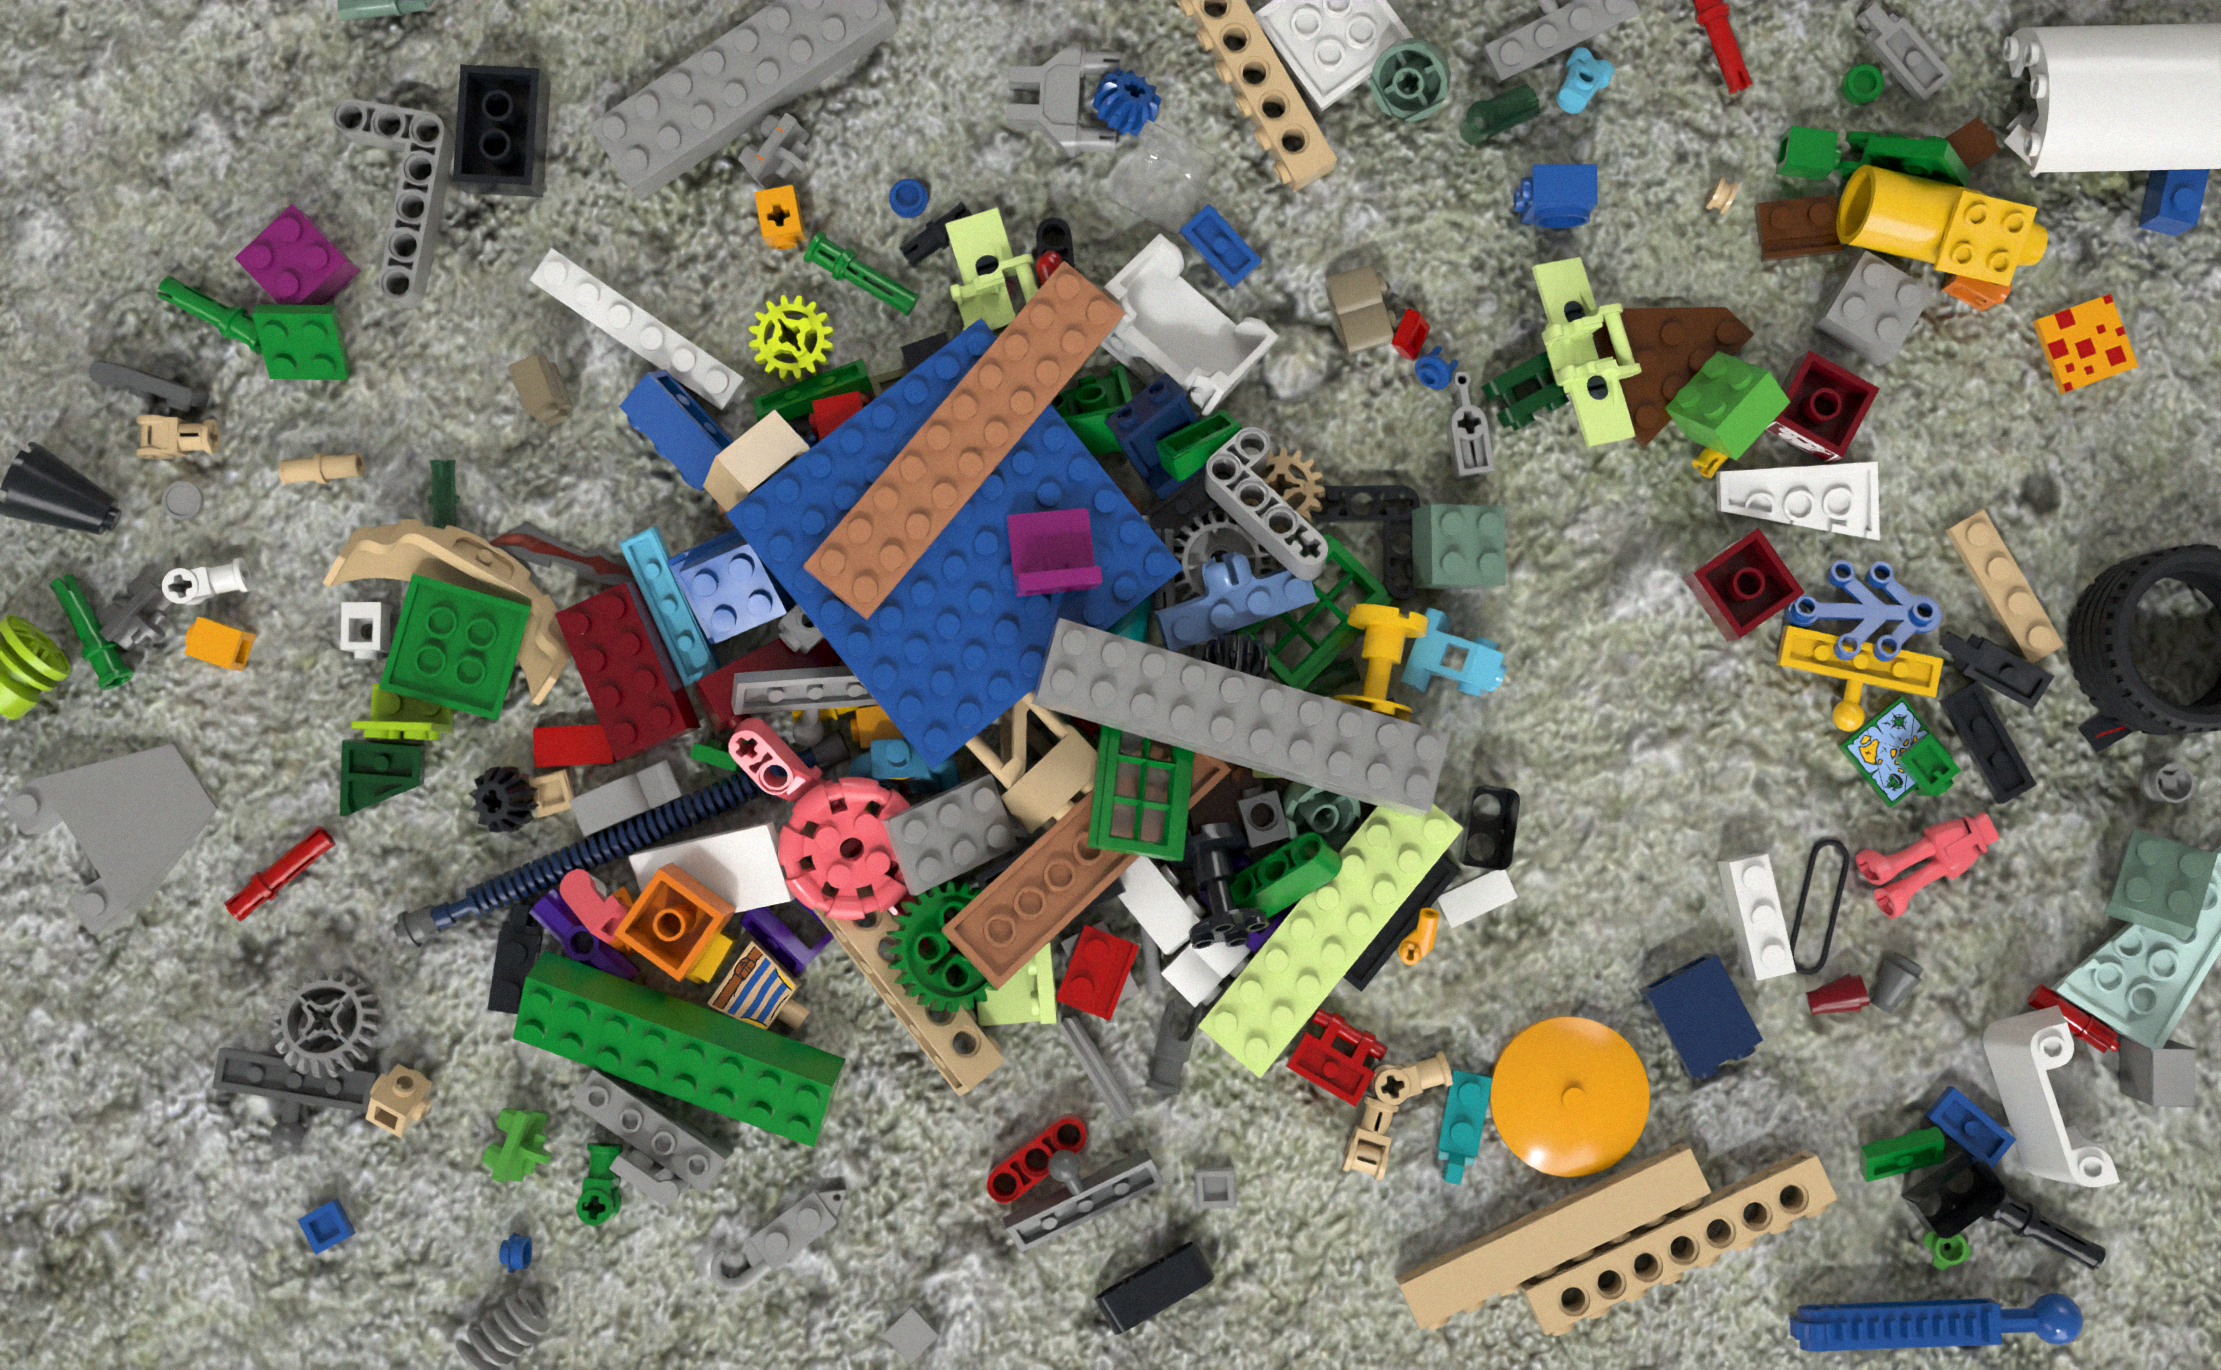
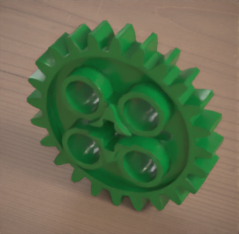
[885,881,997,1012]

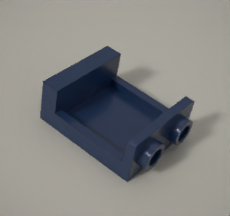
[1104,373,1207,501]
[1638,953,1764,1080]

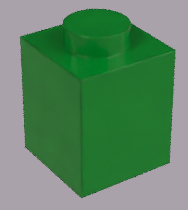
[1775,125,1841,181]

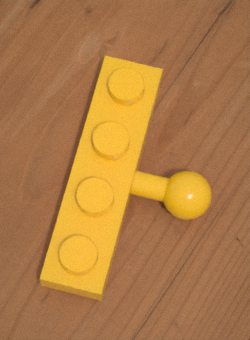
[1776,626,1943,732]

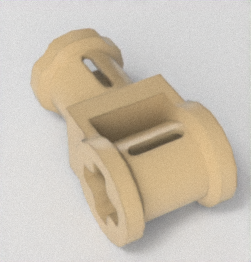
[136,415,221,459]
[1369,1051,1453,1105]
[1341,1095,1399,1181]

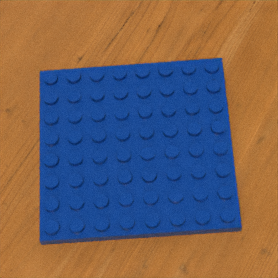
[725,318,1183,770]

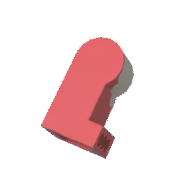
[560,869,631,944]

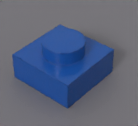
[297,1198,356,1255]

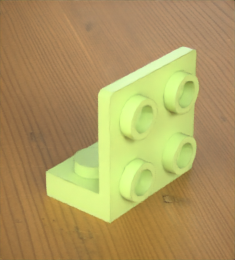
[977,940,1058,1026]

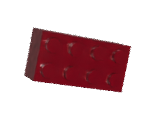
[555,582,702,760]

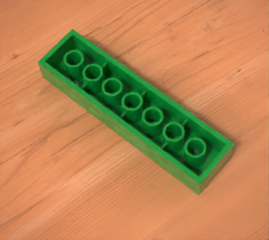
[512,950,846,1148]

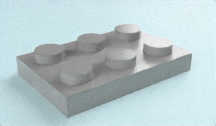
[882,773,1018,896]

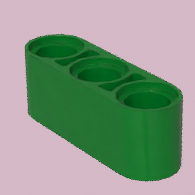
[1230,832,1342,918]

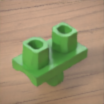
[481,1108,552,1183]

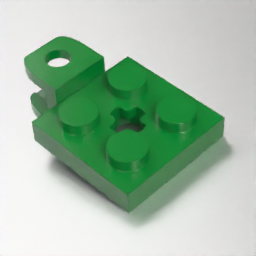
[1836,131,1970,187]

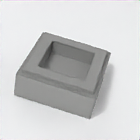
[1194,1165,1236,1210]
[883,1304,940,1364]

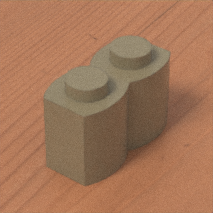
[1324,264,1398,357]
[508,354,574,426]

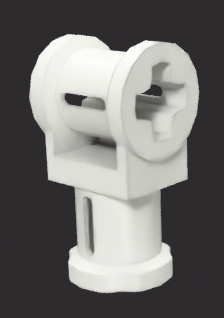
[162,557,252,605]

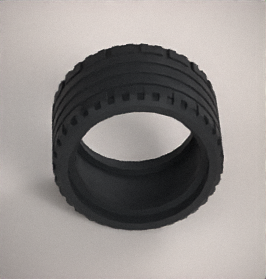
[2067,544,2221,735]

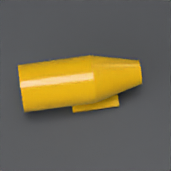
[1836,165,2048,286]

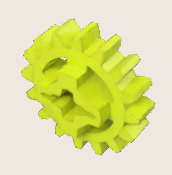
[749,295,835,382]

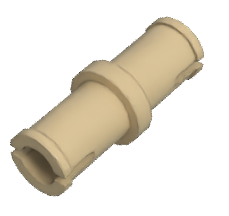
[278,452,365,484]

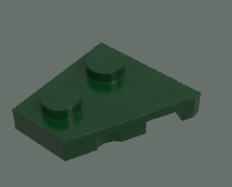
[340,739,426,816]

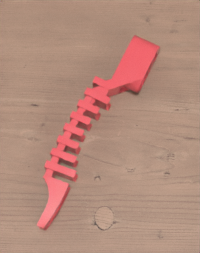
[728,718,951,951]

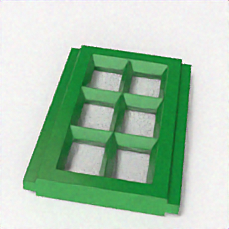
[1087,724,1194,861]

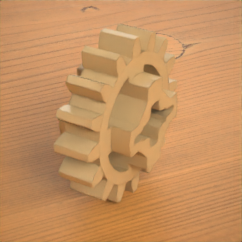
[1242,447,1326,534]

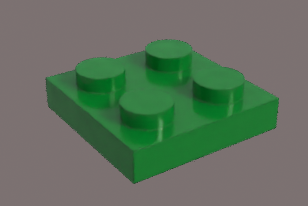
[252,304,352,380]

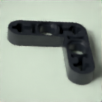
[1310,485,1420,601]

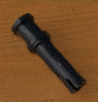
[1983,1190,2106,1271]

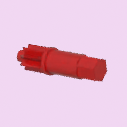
[2028,984,2121,1053]

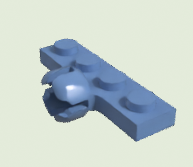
[1155,552,1317,652]

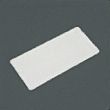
[1438,870,1518,928]

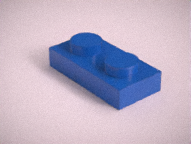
[1180,204,1262,290]
[1924,1086,2016,1169]

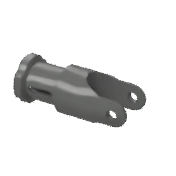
[1145,999,1200,1095]

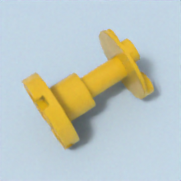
[1333,604,1429,722]

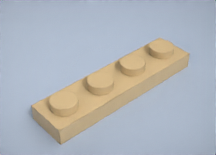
[1945,509,2064,663]

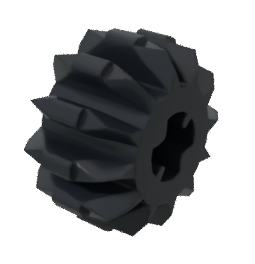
[1201,633,1269,679]
[469,766,539,833]

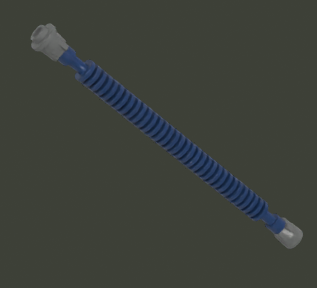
[394,730,852,950]

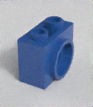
[1513,164,1598,228]

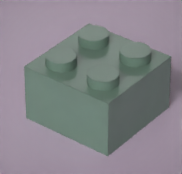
[1412,504,1506,590]
[2104,829,2218,940]

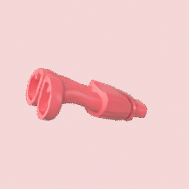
[1855,812,1999,919]

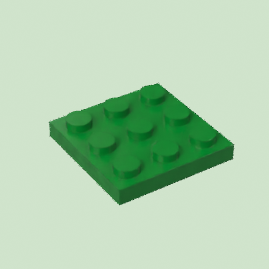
[379,573,532,721]

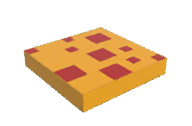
[2032,293,2139,395]

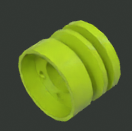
[0,613,72,720]

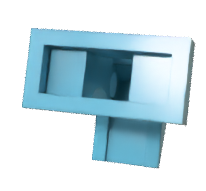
[1400,607,1507,697]

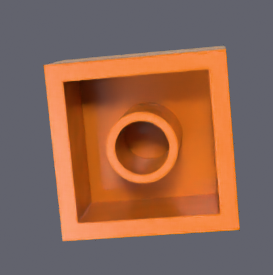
[614,862,737,982]

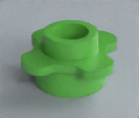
[1923,1231,1971,1270]

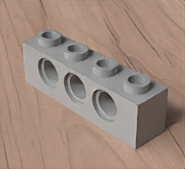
[571,1069,734,1193]

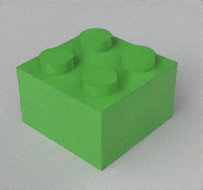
[1665,351,1790,461]

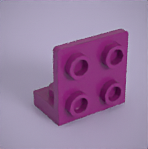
[1007,508,1102,597]

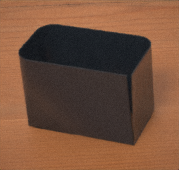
[1459,785,1520,871]
[1901,1152,2006,1239]

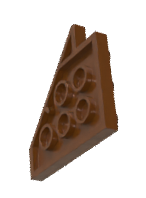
[1592,307,1754,448]

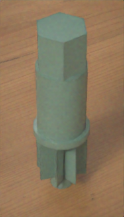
[337,0,435,21]

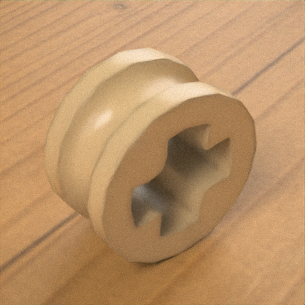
[1705,175,1739,216]

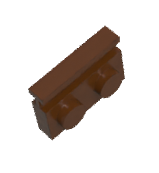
[1754,194,1843,262]

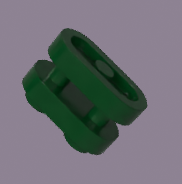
[1481,350,1570,432]

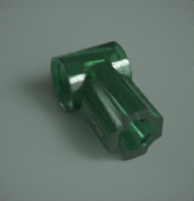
[1459,83,1541,146]

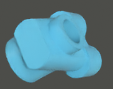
[1556,47,1615,114]

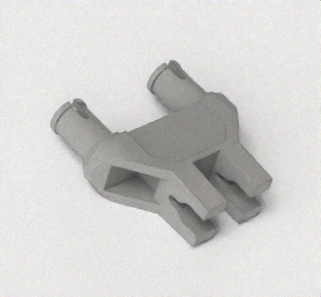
[1006,43,1120,158]

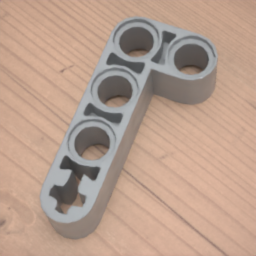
[1204,426,1328,581]

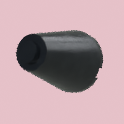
[0,442,122,535]

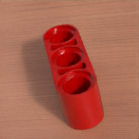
[987,1113,1087,1203]

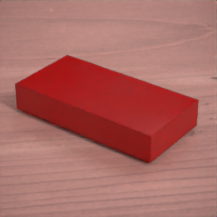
[533,724,616,767]

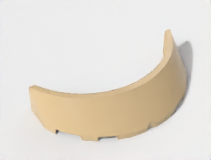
[323,519,570,706]

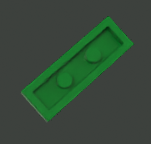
[753,359,873,423]

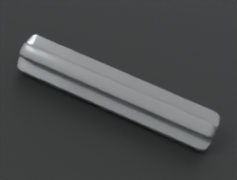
[1058,1014,1135,1123]

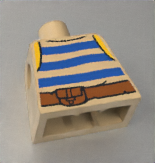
[707,939,810,1031]

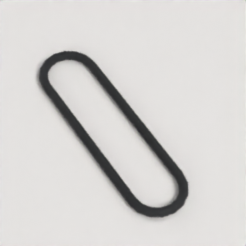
[1790,840,1850,975]

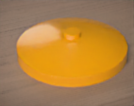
[1488,1015,1650,1177]

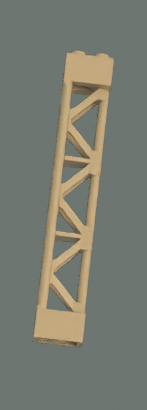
[703,409,1097,834]

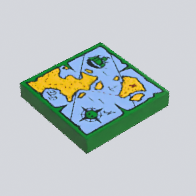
[1838,696,1953,807]

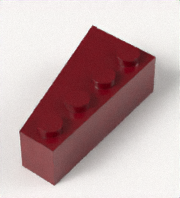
[695,621,847,735]

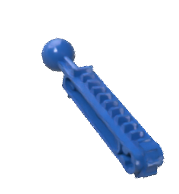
[1790,1293,2084,1352]

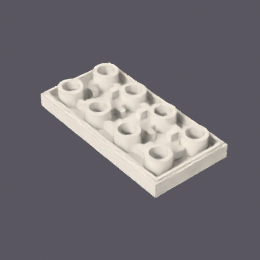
[629,821,796,913]

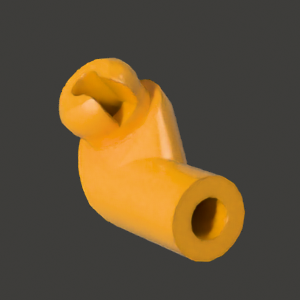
[1398,908,1440,965]

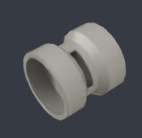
[2138,763,2195,803]

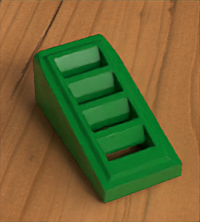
[1155,409,1243,483]

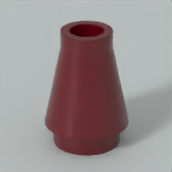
[1805,973,1870,1016]

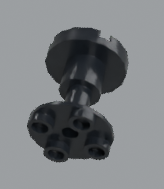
[1170,822,1269,949]

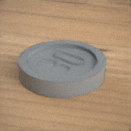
[162,481,204,521]

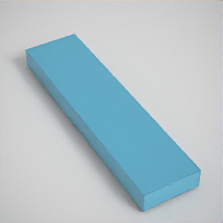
[619,526,722,687]

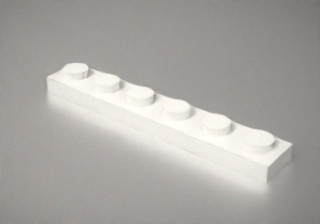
[529,248,746,413]

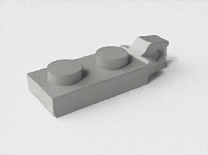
[1856,2,1953,105]

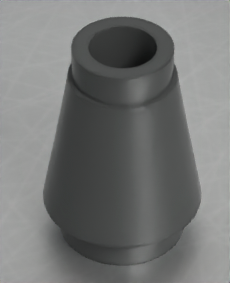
[1869,952,1924,1014]

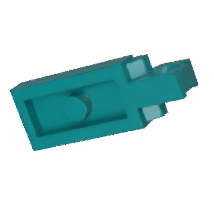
[1436,1069,1493,1185]

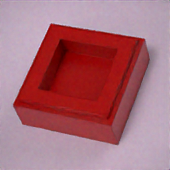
[1391,308,1430,361]

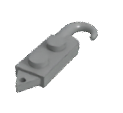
[711,1188,848,1293]

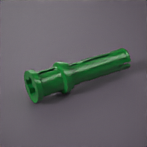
[803,230,920,317]
[157,276,263,355]
[49,574,134,690]

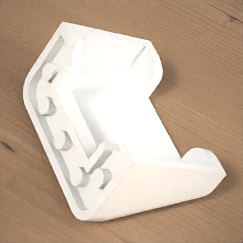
[1100,234,1278,420]
[1983,1005,2120,1187]

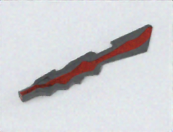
[489,523,637,586]

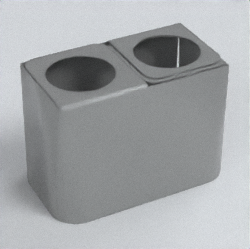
[2120,1037,2196,1107]

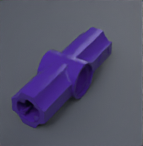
[529,887,641,981]

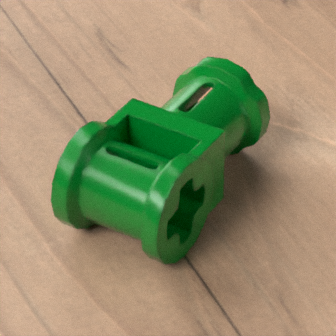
[576,1143,623,1226]

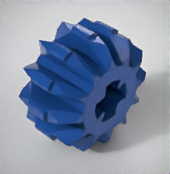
[1092,68,1162,137]

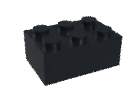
[453,64,551,197]

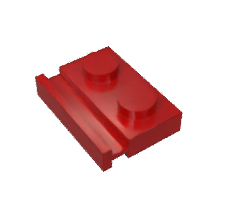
[1056,924,1139,1021]

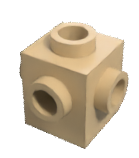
[366,1063,433,1138]

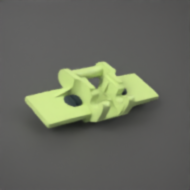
[945,208,1039,338]
[1532,257,1642,448]

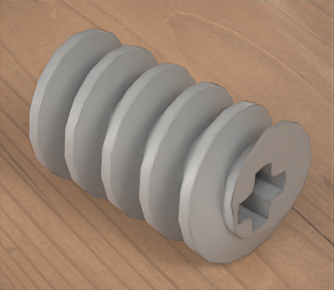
[456,1289,549,1370]

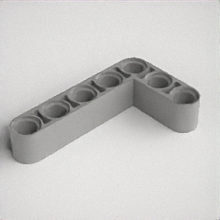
[332,99,455,308]

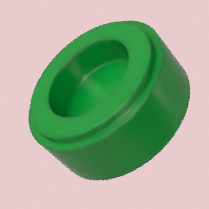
[1841,63,1884,106]

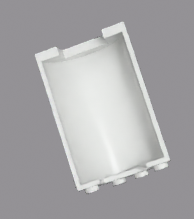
[2003,23,2221,173]

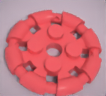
[778,777,911,920]

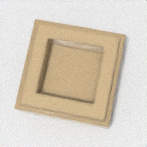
[528,769,576,818]

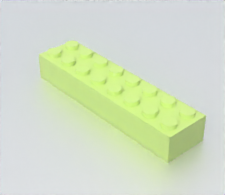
[1198,804,1463,1078]

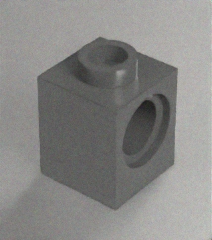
[1234,785,1290,848]

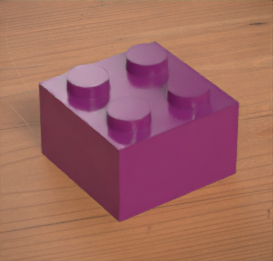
[235,204,361,305]

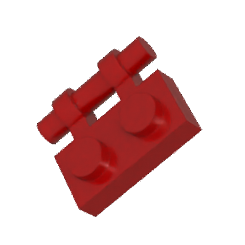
[1285,1007,1388,1107]

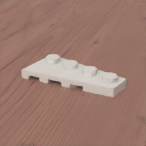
[1716,461,1880,541]

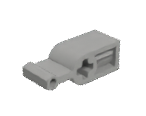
[1446,371,1495,481]
[569,760,684,837]

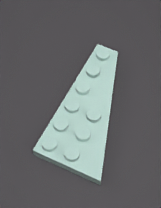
[2050,846,2221,1053]

